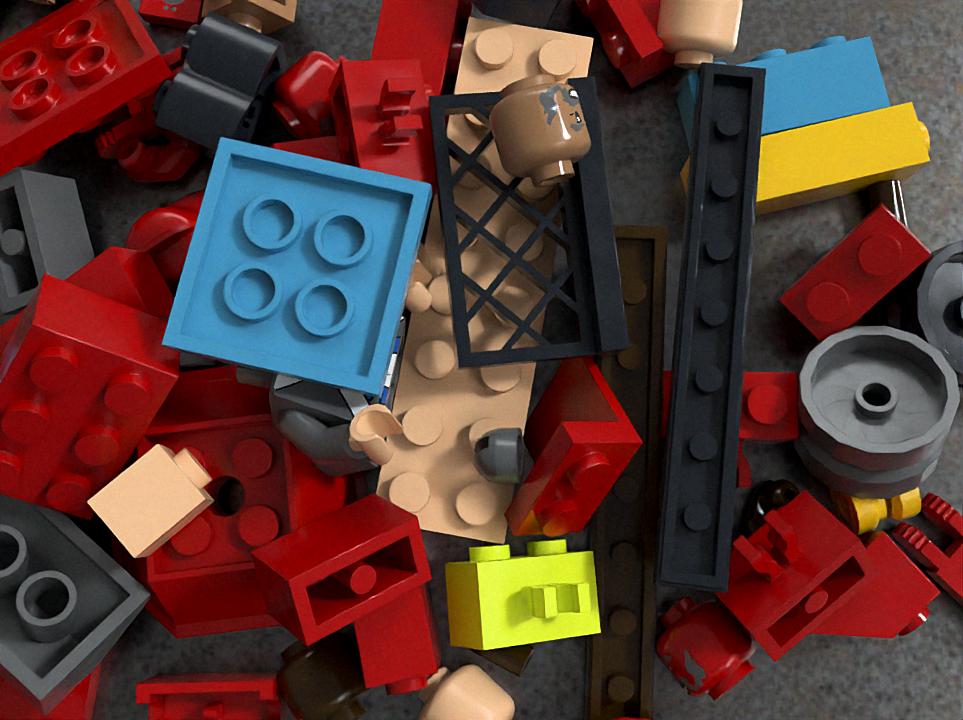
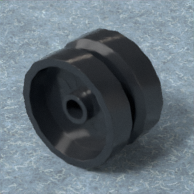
[873,240,963,390]

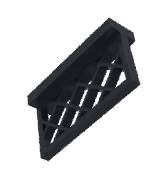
[427,76,630,370]

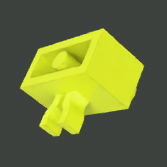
[444,539,601,650]

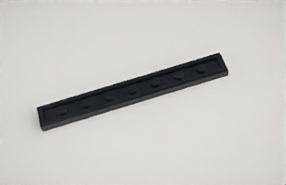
[652,62,766,593]

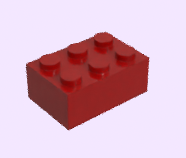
[0,273,180,520]

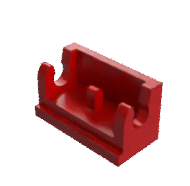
[136,670,287,720]

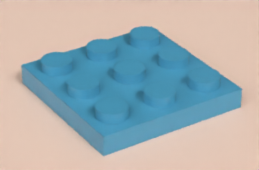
[161,137,432,398]

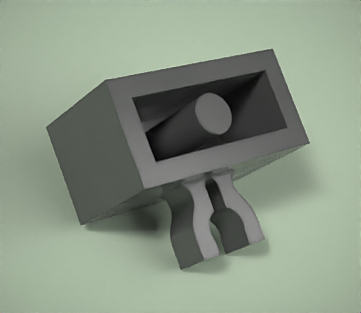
[0,169,95,315]

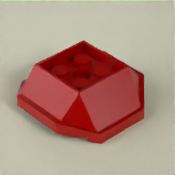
[111,365,369,639]

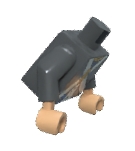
[236,259,432,465]

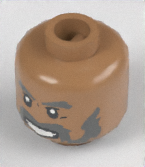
[489,74,591,188]

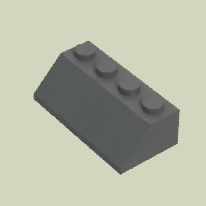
[0,494,151,716]

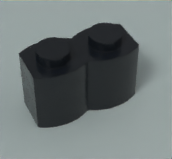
[153,11,287,159]

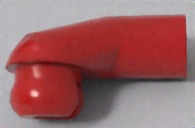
[117,138,201,183]

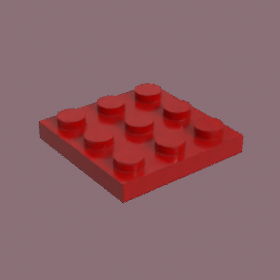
[0,0,173,177]

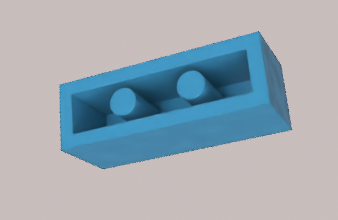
[677,36,891,152]

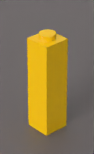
[680,102,930,216]

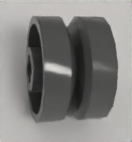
[794,326,961,499]

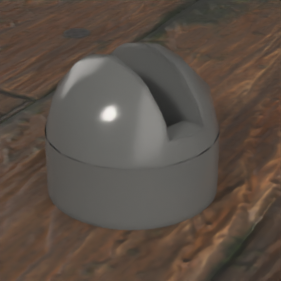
[473,427,524,484]

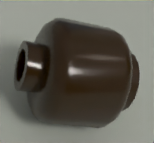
[276,632,374,720]

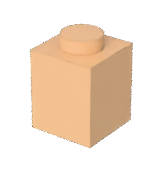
[87,444,214,558]

